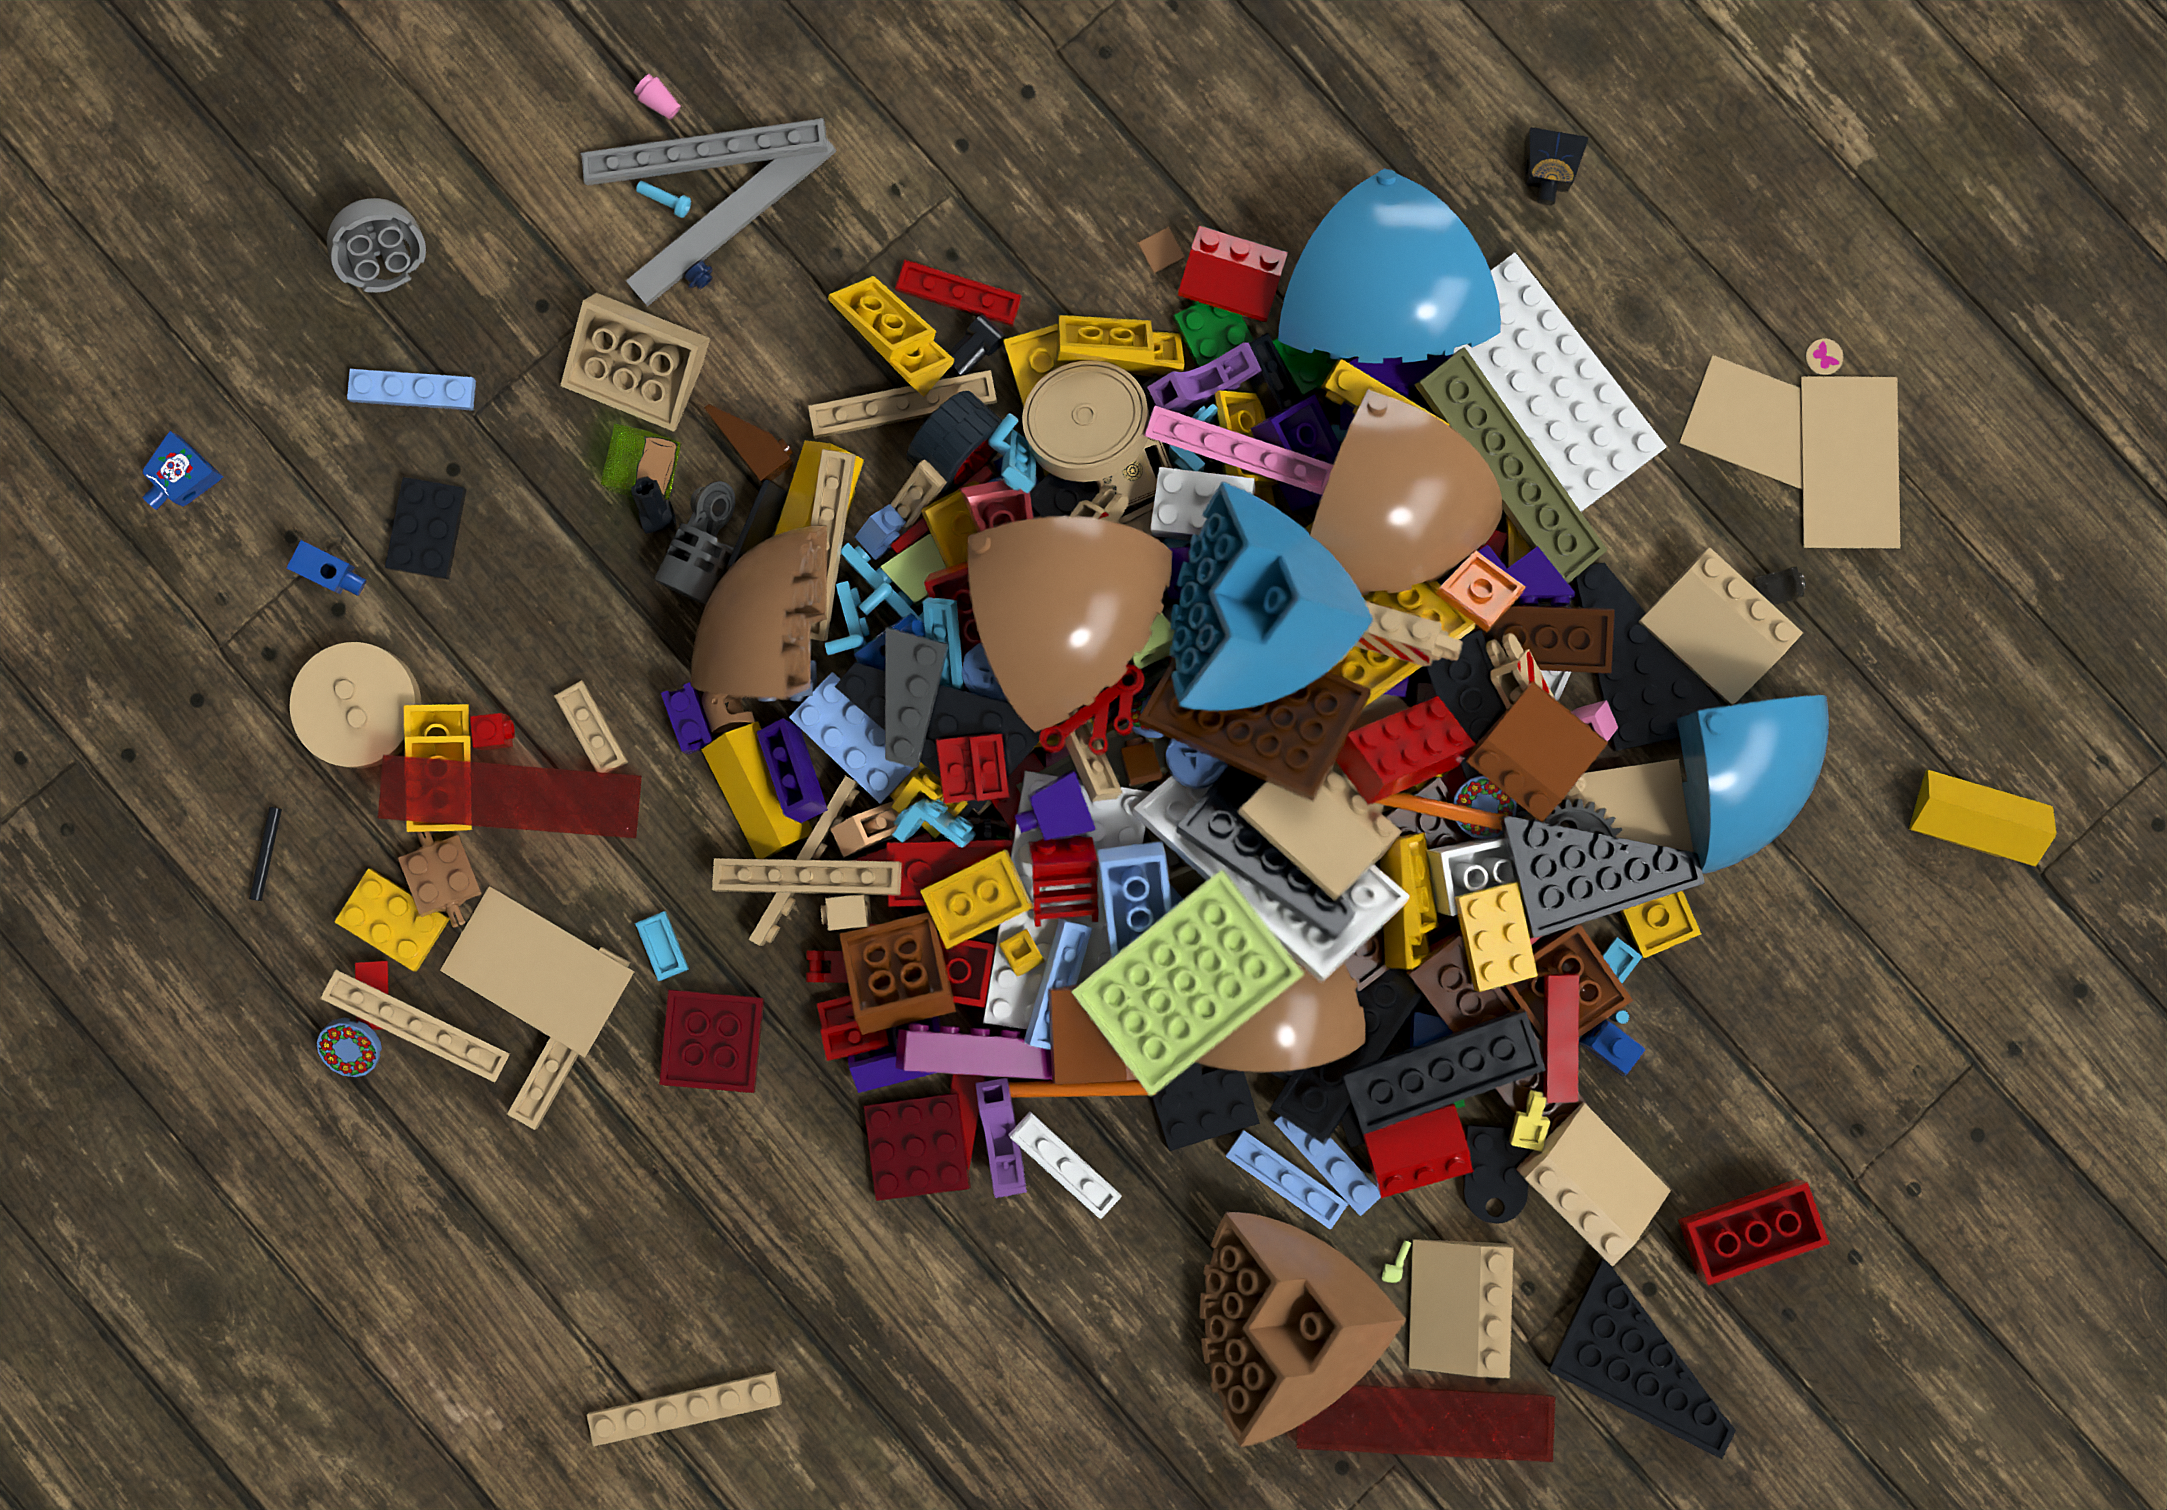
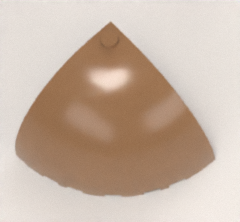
[1310,390,1503,595]
[968,517,1172,732]
[691,525,827,699]
[1195,955,1365,1072]
[1200,1212,1406,1447]

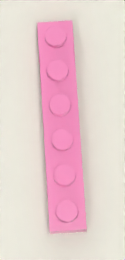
[1144,405,1334,495]

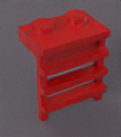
[1029,836,1099,927]

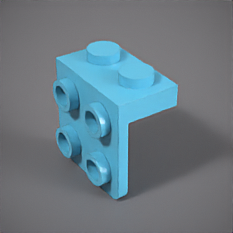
[1168,404,1218,472]
[892,796,976,847]

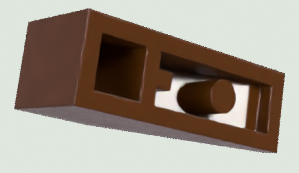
[704,404,794,484]

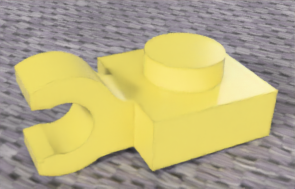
[1509,1090,1550,1151]

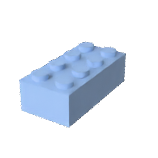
[789,672,914,805]
[1098,841,1172,959]

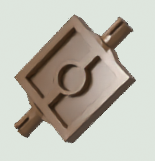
[398,831,482,927]

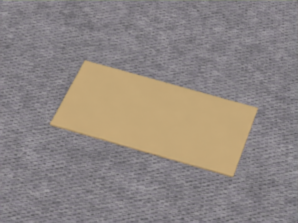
[1680,355,1803,490]
[1801,376,1900,548]
[1521,759,1693,852]
[440,886,634,1058]

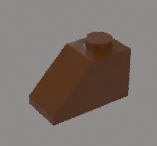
[1120,737,1163,787]

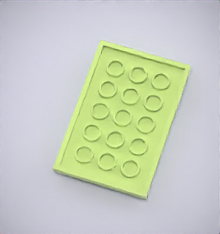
[1072,870,1305,1096]

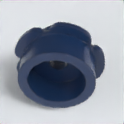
[684,261,713,290]

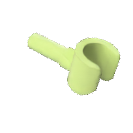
[1382,1240,1411,1283]

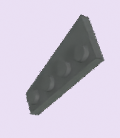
[885,627,949,768]

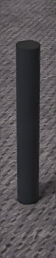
[249,807,282,901]

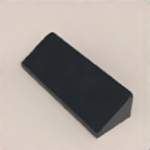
[1249,333,1302,418]
[728,480,788,567]

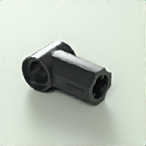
[948,314,1007,376]
[631,476,677,534]

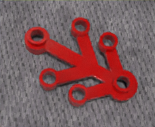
[1039,664,1144,755]

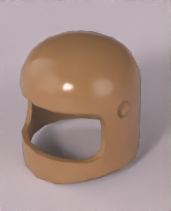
[701,692,755,734]

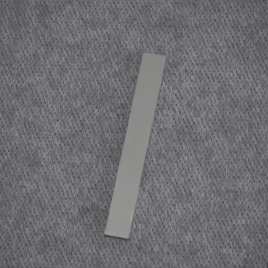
[581,118,828,186]
[626,139,836,307]

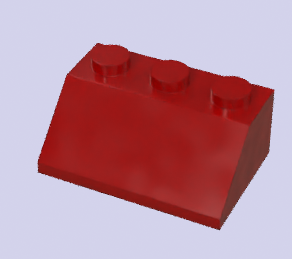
[1177,226,1288,322]
[1363,1103,1473,1198]

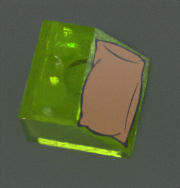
[601,424,681,500]

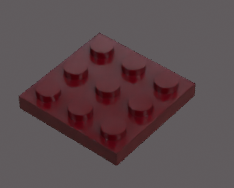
[659,990,764,1093]
[864,1093,971,1201]

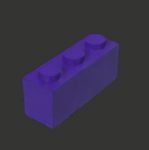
[757,719,828,823]

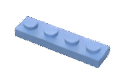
[347,369,476,410]
[1024,919,1092,1050]
[1273,1116,1381,1216]
[1225,1130,1349,1230]

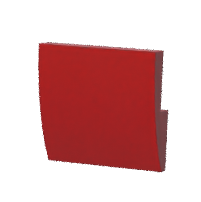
[935,733,1009,804]
[817,995,889,1061]

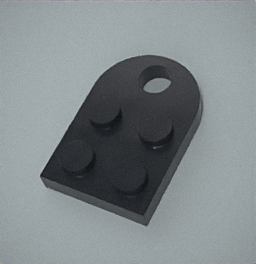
[1463,1125,1530,1224]

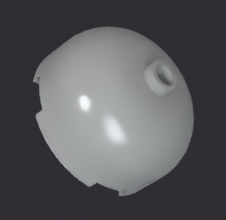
[327,198,426,292]

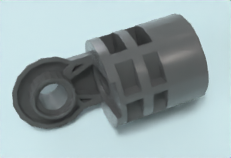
[654,481,735,605]

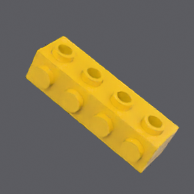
[1321,359,1450,426]

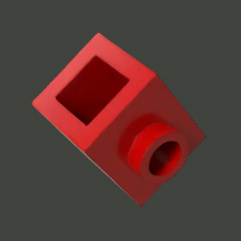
[470,713,515,751]

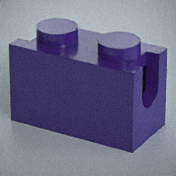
[661,682,715,755]

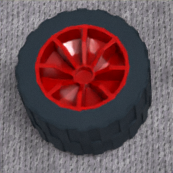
[907,391,1007,495]

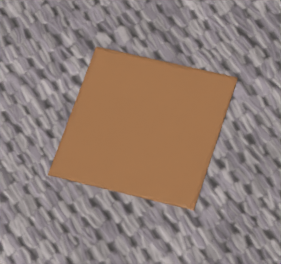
[1138,227,1185,273]

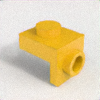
[892,773,942,813]

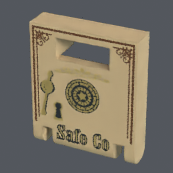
[1095,437,1172,507]

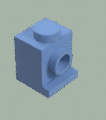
[855,504,906,560]

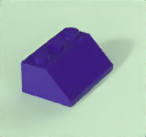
[1250,394,1341,512]
[848,1016,941,1093]

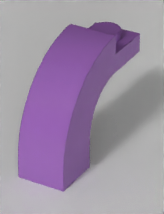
[1148,342,1262,413]
[976,1078,1027,1198]

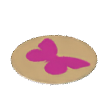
[1806,338,1843,375]

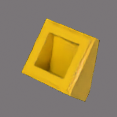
[999,928,1045,977]

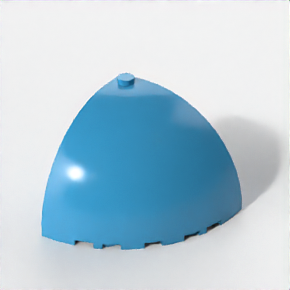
[1278,168,1501,363]
[1170,482,1374,710]
[1677,695,1829,874]

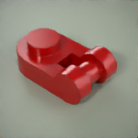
[806,951,848,983]

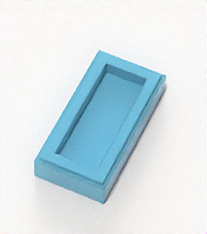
[635,911,689,981]

